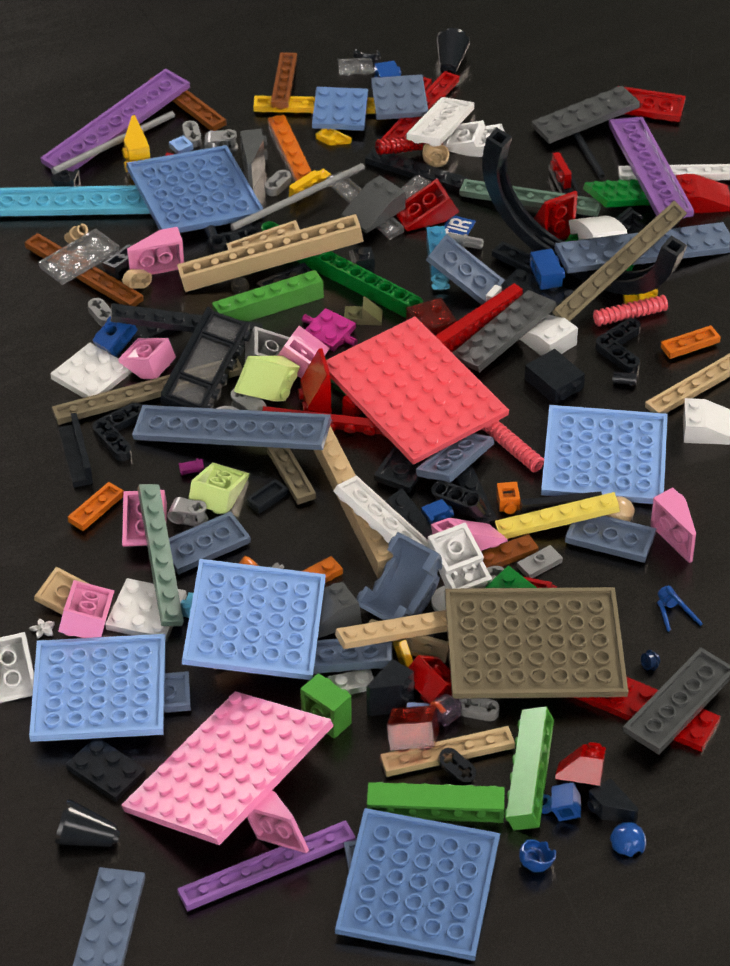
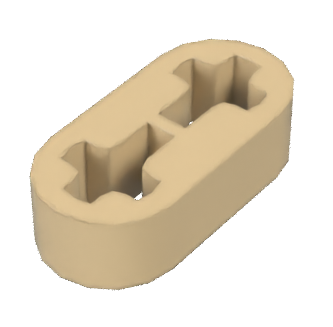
[122,269,152,289]

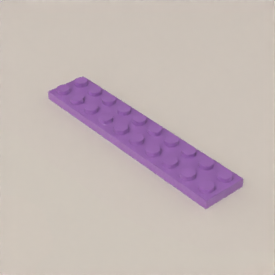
[41,69,190,171]
[608,117,694,218]

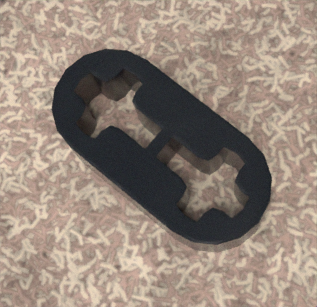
[438,748,476,784]

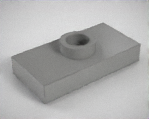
[517,545,563,578]

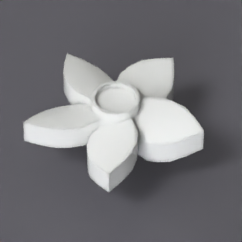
[29,619,55,639]

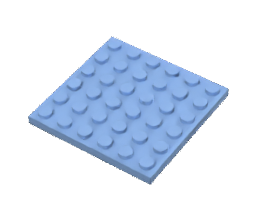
[541,405,668,504]
[182,559,326,680]
[29,634,166,742]

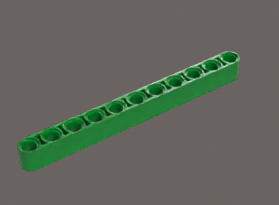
[261,221,423,320]

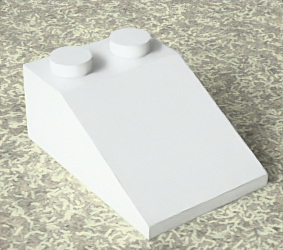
[520,315,578,356]
[683,398,730,445]
[0,632,34,703]

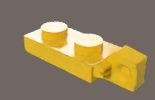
[289,168,331,197]

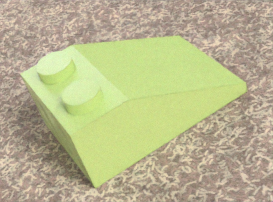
[234,356,300,401]
[188,462,250,514]

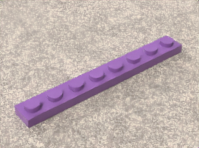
[177,820,356,911]

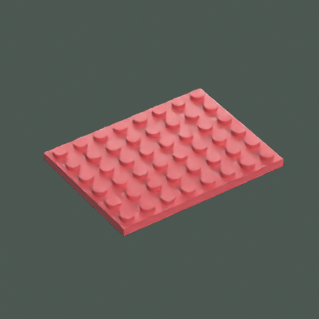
[326,317,509,465]

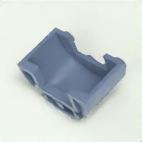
[356,532,442,620]

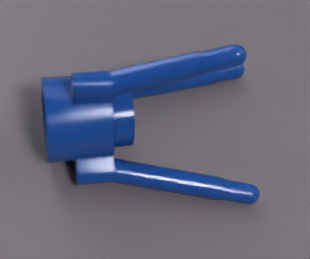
[657,586,703,632]

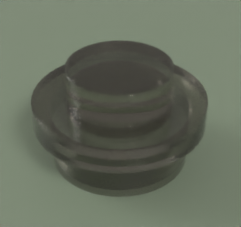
[231,277,250,294]

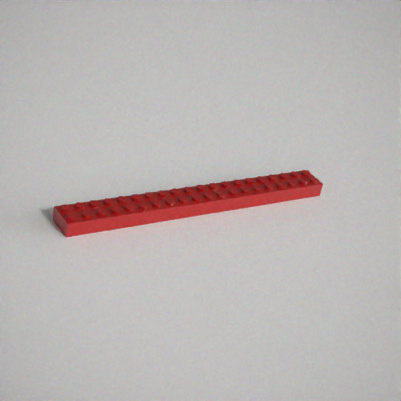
[342,283,523,417]

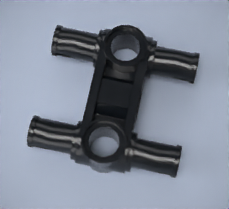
[205,223,261,255]

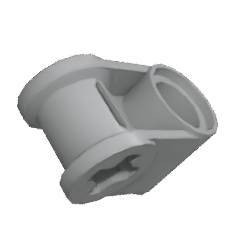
[204,129,238,153]
[231,388,267,411]
[167,497,208,527]

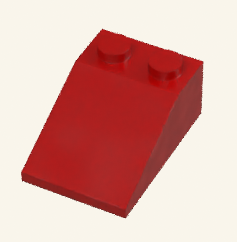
[676,174,730,214]
[396,179,459,231]
[534,191,578,240]
[298,348,332,414]

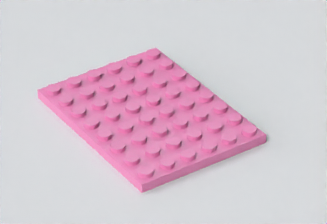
[121,691,333,845]

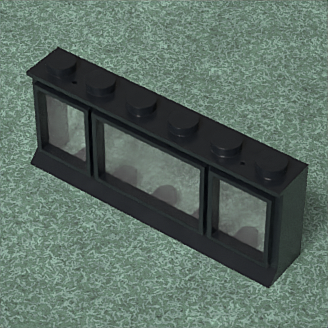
[161,306,252,409]

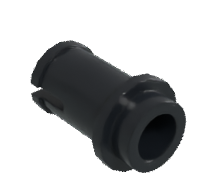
[613,371,637,387]

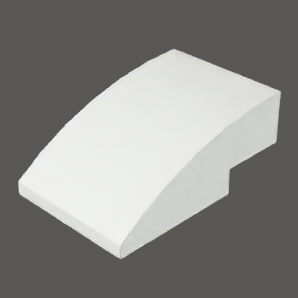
[443,121,505,157]
[569,216,627,240]
[428,522,492,589]

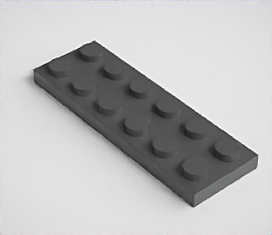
[532,86,640,143]
[453,290,557,372]
[623,647,730,754]

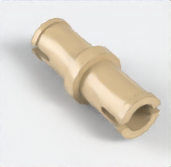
[64,224,88,244]

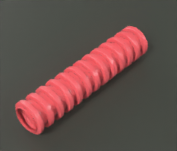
[593,295,668,326]
[482,420,544,473]

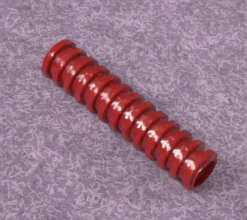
[375,136,443,155]

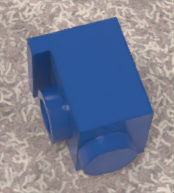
[421,499,454,524]

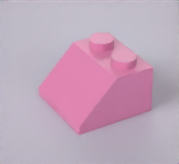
[118,338,176,380]

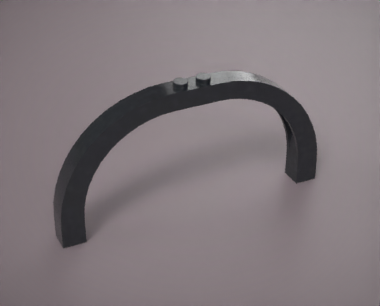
[482,128,687,295]

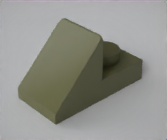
[344,296,383,326]

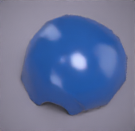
[610,822,647,857]
[519,840,556,872]

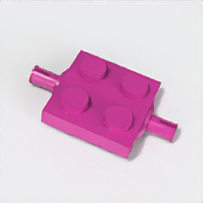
[302,308,358,352]

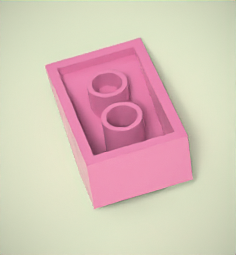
[127,227,184,275]
[650,488,696,563]
[122,490,167,547]
[58,580,114,638]
[247,791,309,853]

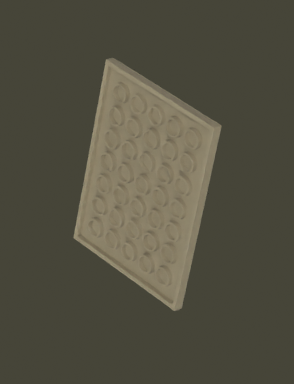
[445,587,628,699]

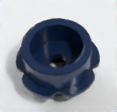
[641,650,660,671]

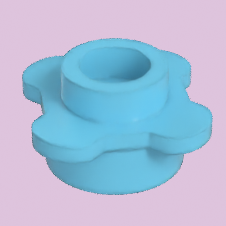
[431,273,450,290]

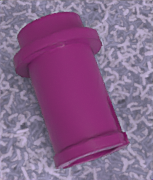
[179,458,204,476]

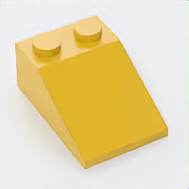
[122,115,150,179]

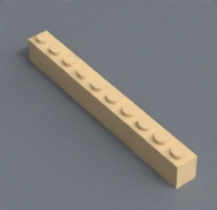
[177,214,364,292]
[314,426,393,578]

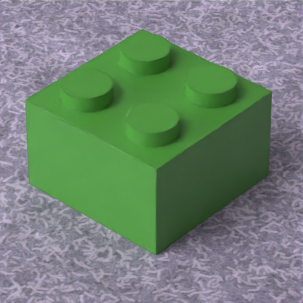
[300,673,352,739]

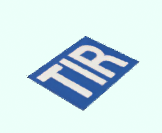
[444,215,476,236]

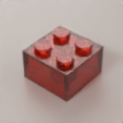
[406,298,457,336]
[387,705,439,752]

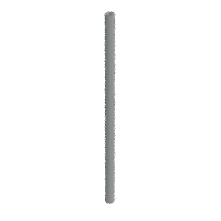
[51,111,175,174]
[230,163,365,231]

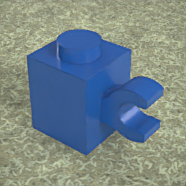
[542,782,581,821]

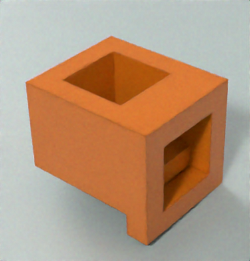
[496,482,520,514]

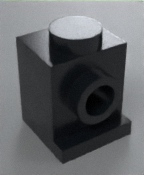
[52,169,81,187]

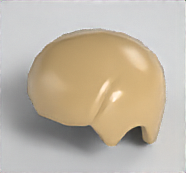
[422,143,450,167]
[605,496,635,522]

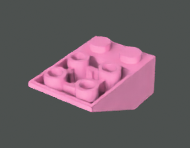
[277,326,330,378]
[431,518,507,552]

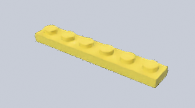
[495,492,620,539]

